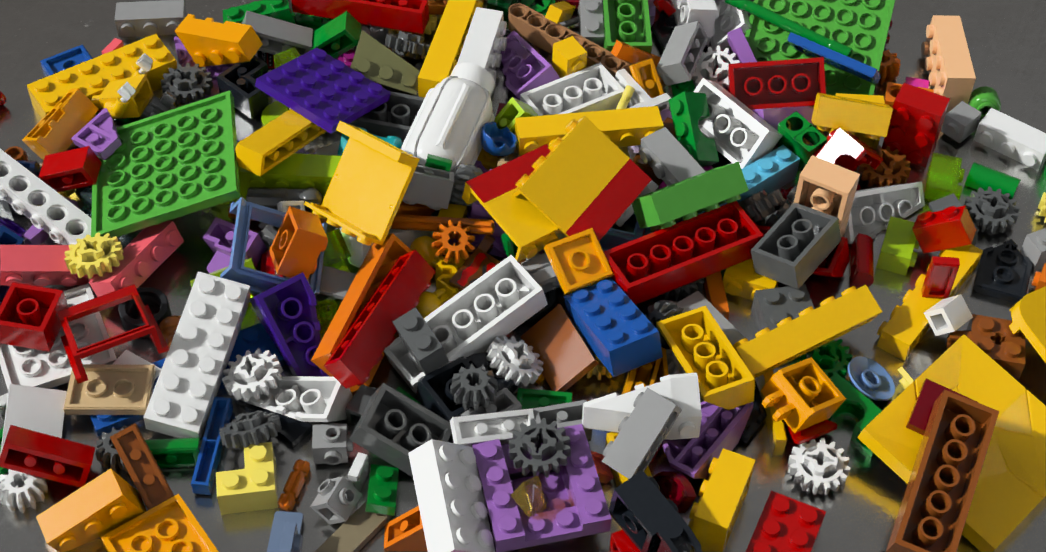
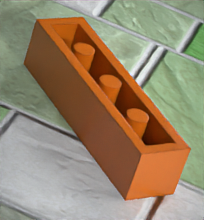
[611,40,661,70]
[704,271,730,320]

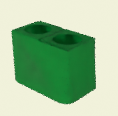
[778,111,827,169]

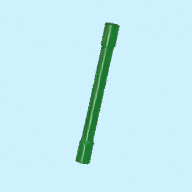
[725,0,853,57]

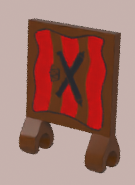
[449,234,526,291]

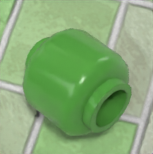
[968,86,1001,120]

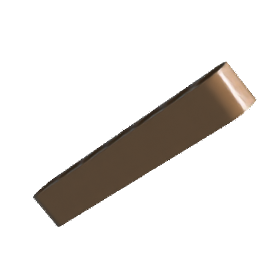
[508,3,632,78]

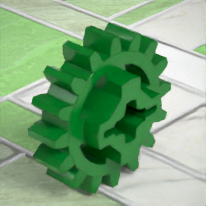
[793,339,853,379]

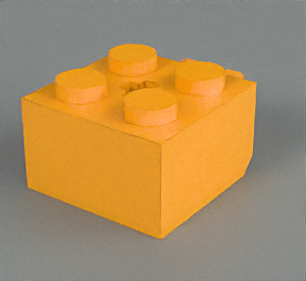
[761,357,846,433]

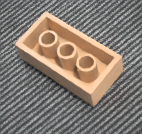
[921,15,976,112]
[793,155,860,237]

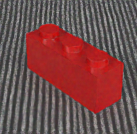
[0,425,95,488]

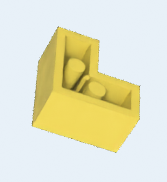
[216,442,278,515]

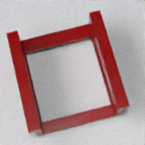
[57,284,169,384]

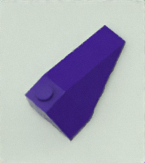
[249,272,328,377]

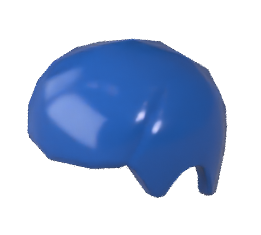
[481,122,518,157]

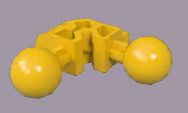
[410,236,466,319]

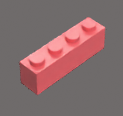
[89,221,184,297]
[0,245,97,287]

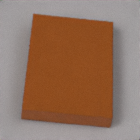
[521,304,599,392]

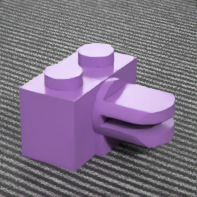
[203,217,267,273]

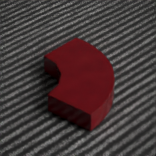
[653,471,697,513]

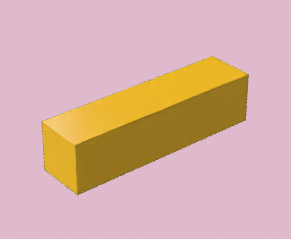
[545,1,576,23]

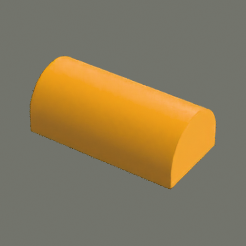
[629,58,664,98]

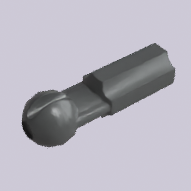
[246,187,323,212]

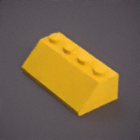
[656,305,755,410]

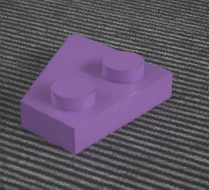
[71,108,122,160]

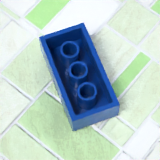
[564,278,663,377]

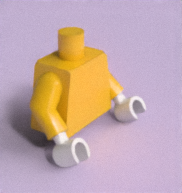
[92,53,154,119]

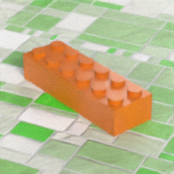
[311,233,412,392]

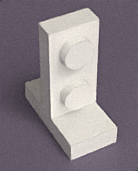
[615,69,671,111]

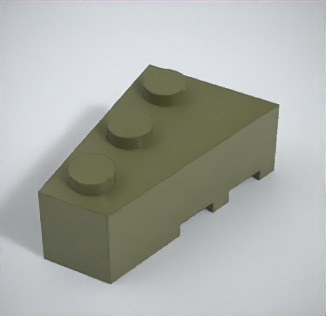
[350,30,420,96]

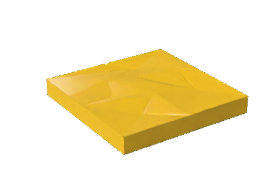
[857,334,1046,552]

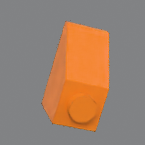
[384,505,428,551]

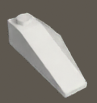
[844,181,925,244]

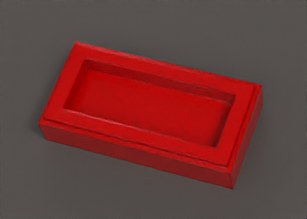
[921,256,960,298]

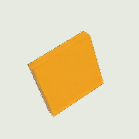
[544,228,614,295]

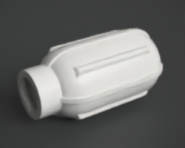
[401,63,495,176]

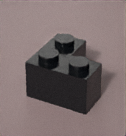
[217,55,269,119]

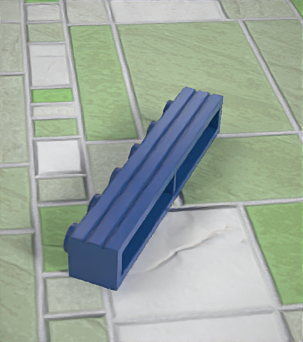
[191,397,233,495]

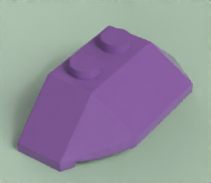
[662,401,754,479]

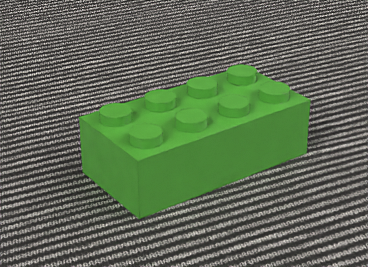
[602,0,652,53]
[632,162,749,231]

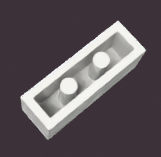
[974,108,1046,171]

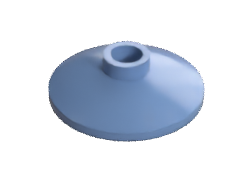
[848,356,895,401]

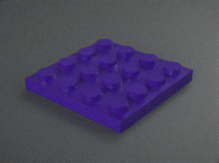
[255,48,391,134]

